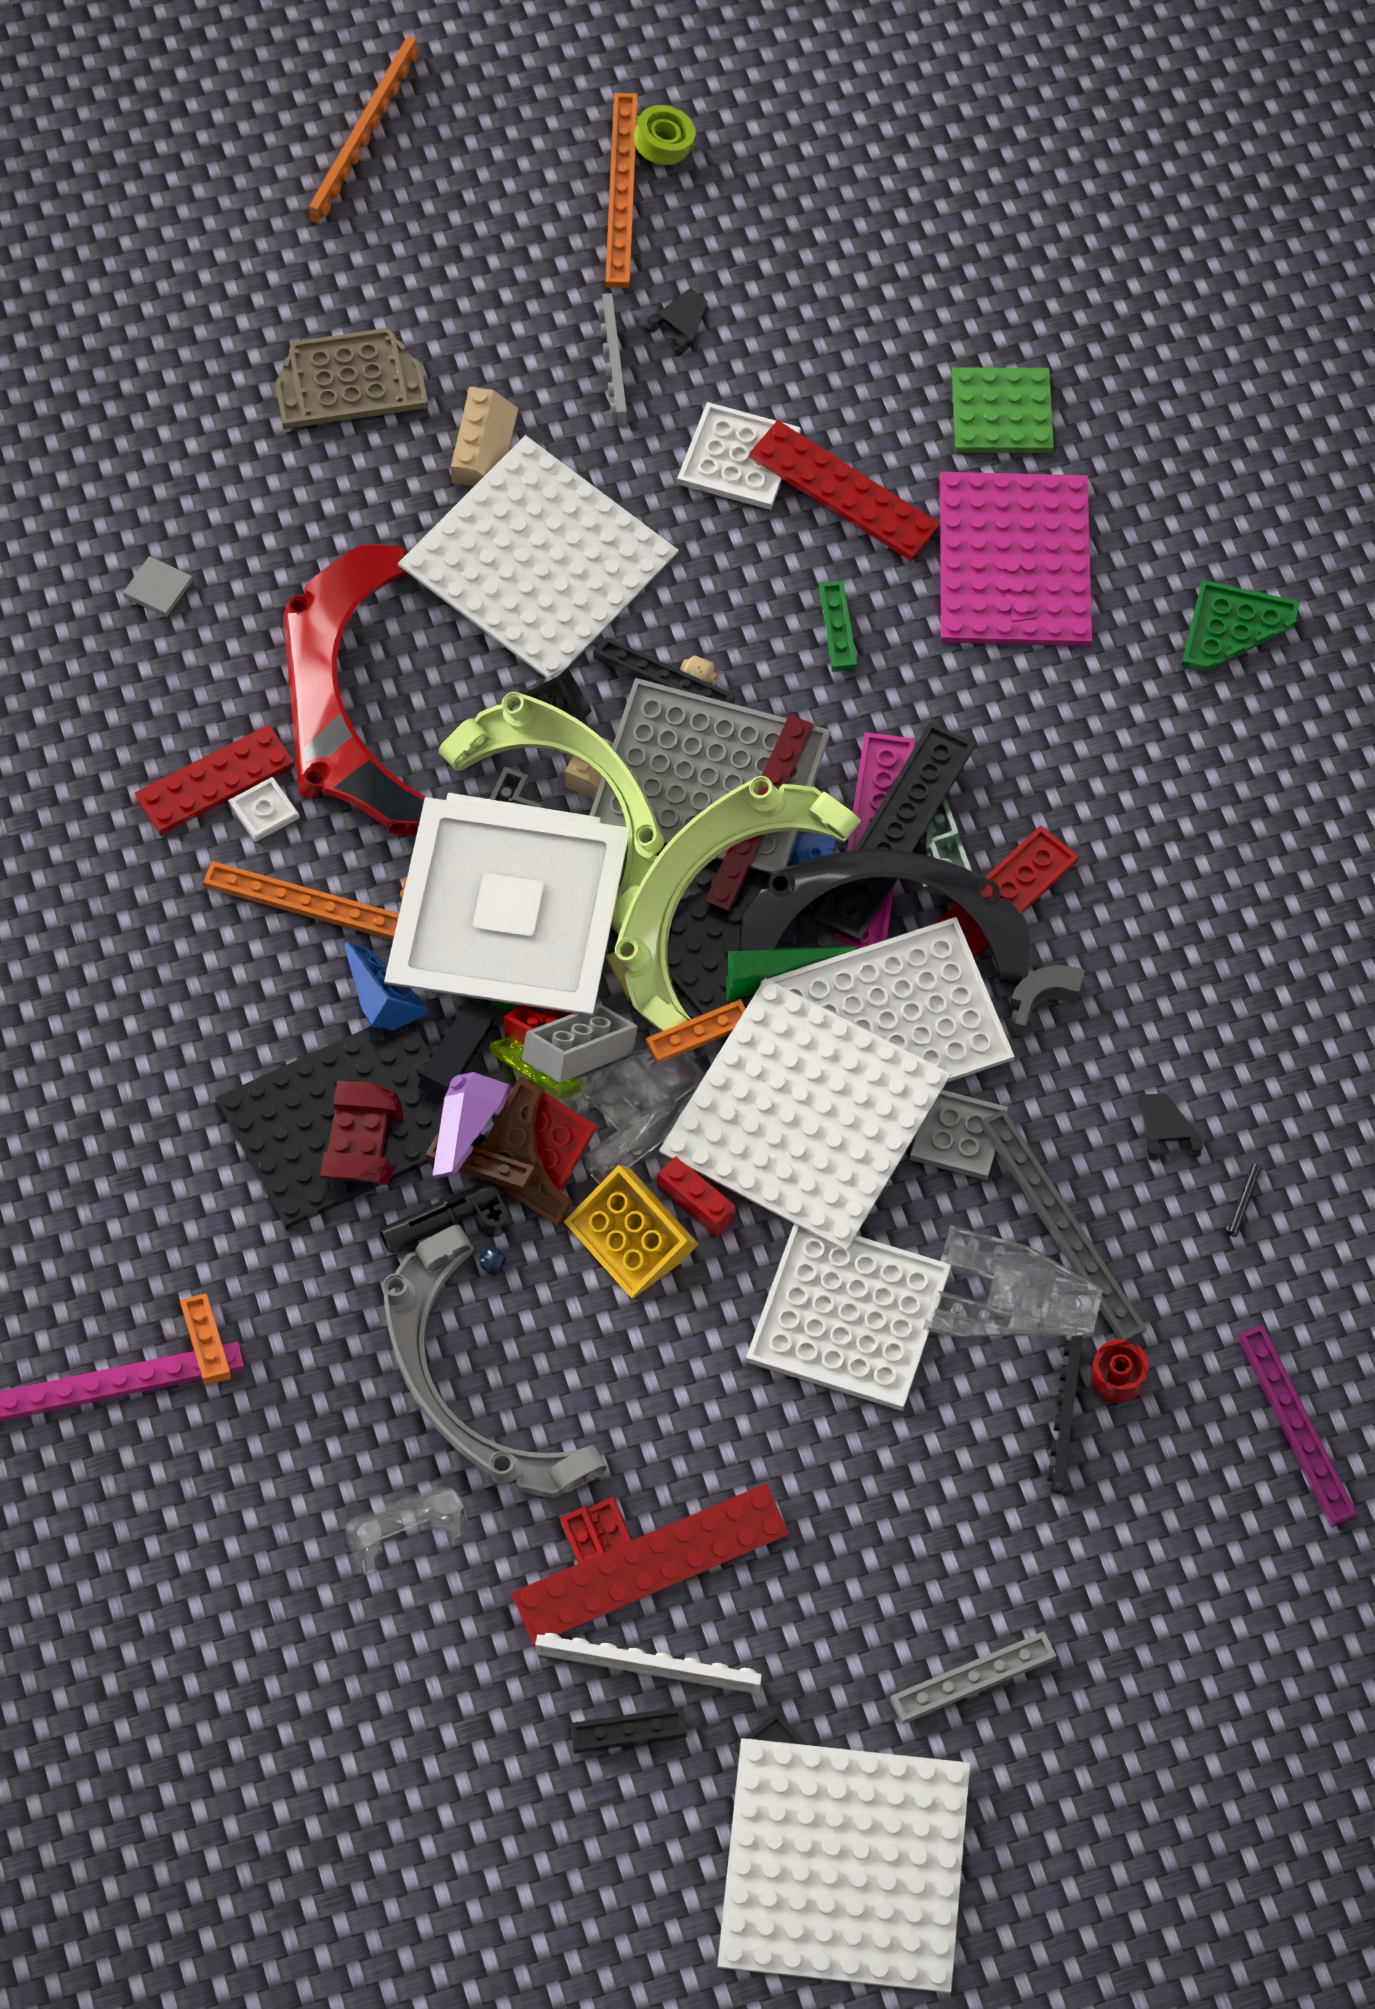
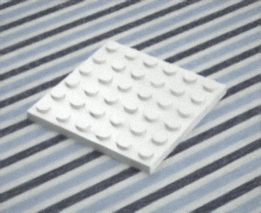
[746,1224,951,1411]

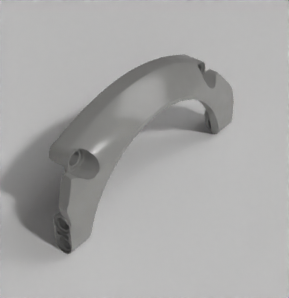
[383,1225,607,1498]

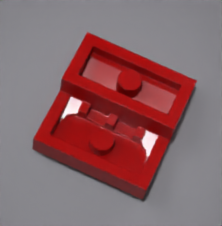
[560,1497,632,1564]

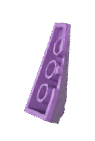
[433,1072,512,1179]

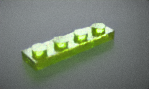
[489,1036,581,1099]

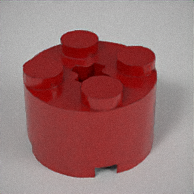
[1091,1339,1149,1403]

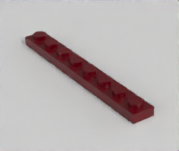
[705,714,814,912]

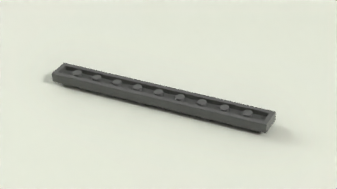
[980,1109,1147,1341]

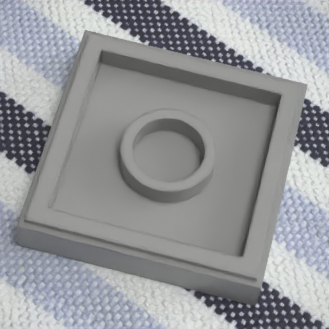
[123,556,193,618]

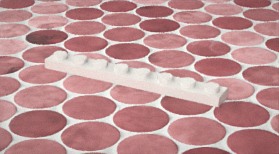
[535,1633,762,1694]

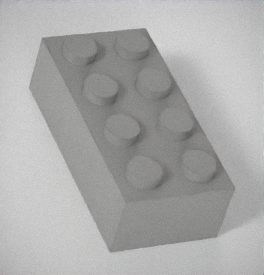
[522,1003,638,1083]

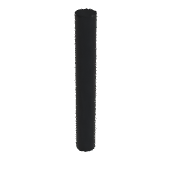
[1227,1164,1262,1237]

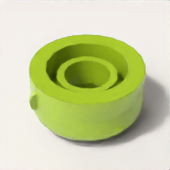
[634,105,696,166]

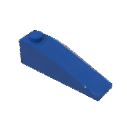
[344,942,429,1030]

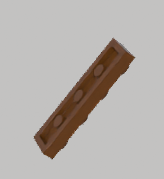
[426,1134,535,1193]

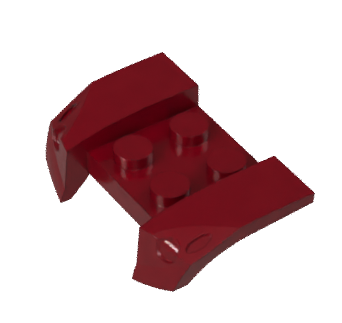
[320,1081,404,1185]

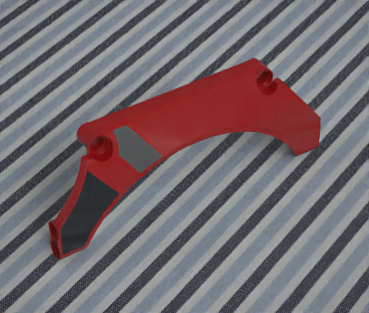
[283,544,425,836]

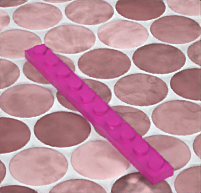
[0,1342,244,1422]

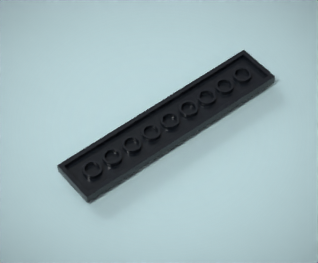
[813,722,975,944]

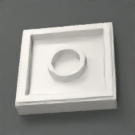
[228,777,299,842]

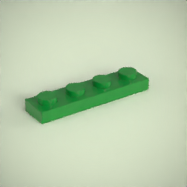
[818,581,857,672]

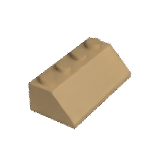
[451,387,518,486]

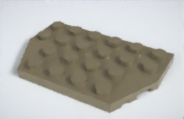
[275,328,428,429]

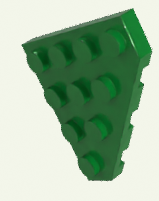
[1181,580,1300,672]

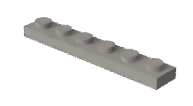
[598,293,627,426]
[890,1631,1056,1725]

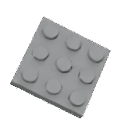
[910,1090,1008,1180]

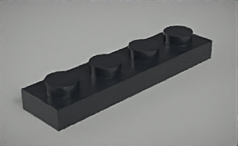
[570,1706,687,1754]

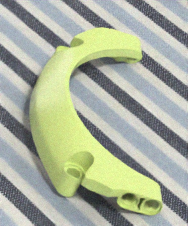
[438,692,664,935]
[615,776,861,1032]

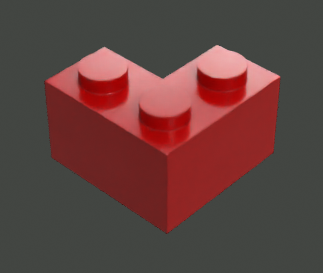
[504,1005,574,1051]

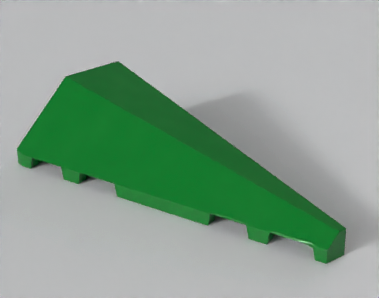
[726,946,857,1002]

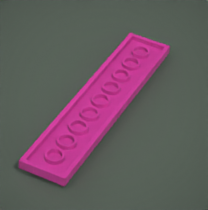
[835,732,915,949]

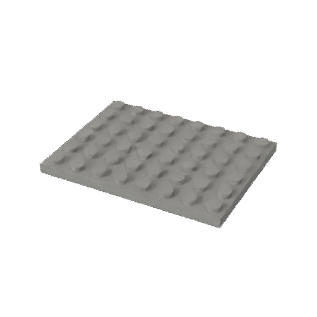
[589,678,831,877]

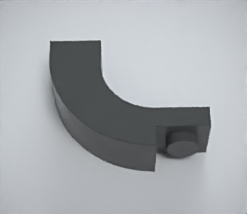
[1009,965,1085,1038]

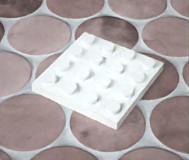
[677,402,801,510]

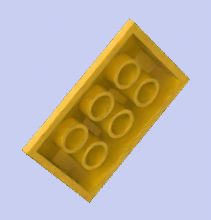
[564,1165,699,1299]

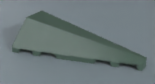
[923,798,972,897]

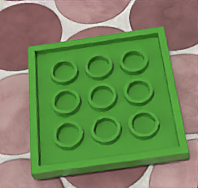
[952,368,1054,453]

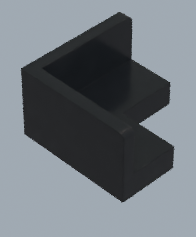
[520,667,592,721]

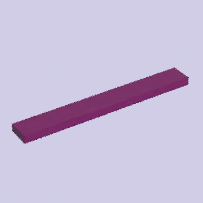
[1237,1325,1358,1528]

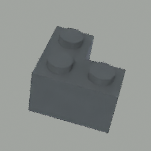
[489,767,542,808]

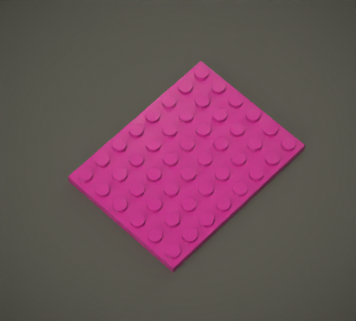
[939,472,1092,646]

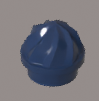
[479,1248,507,1275]

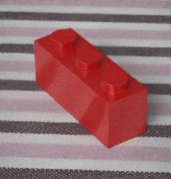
[657,1156,735,1237]

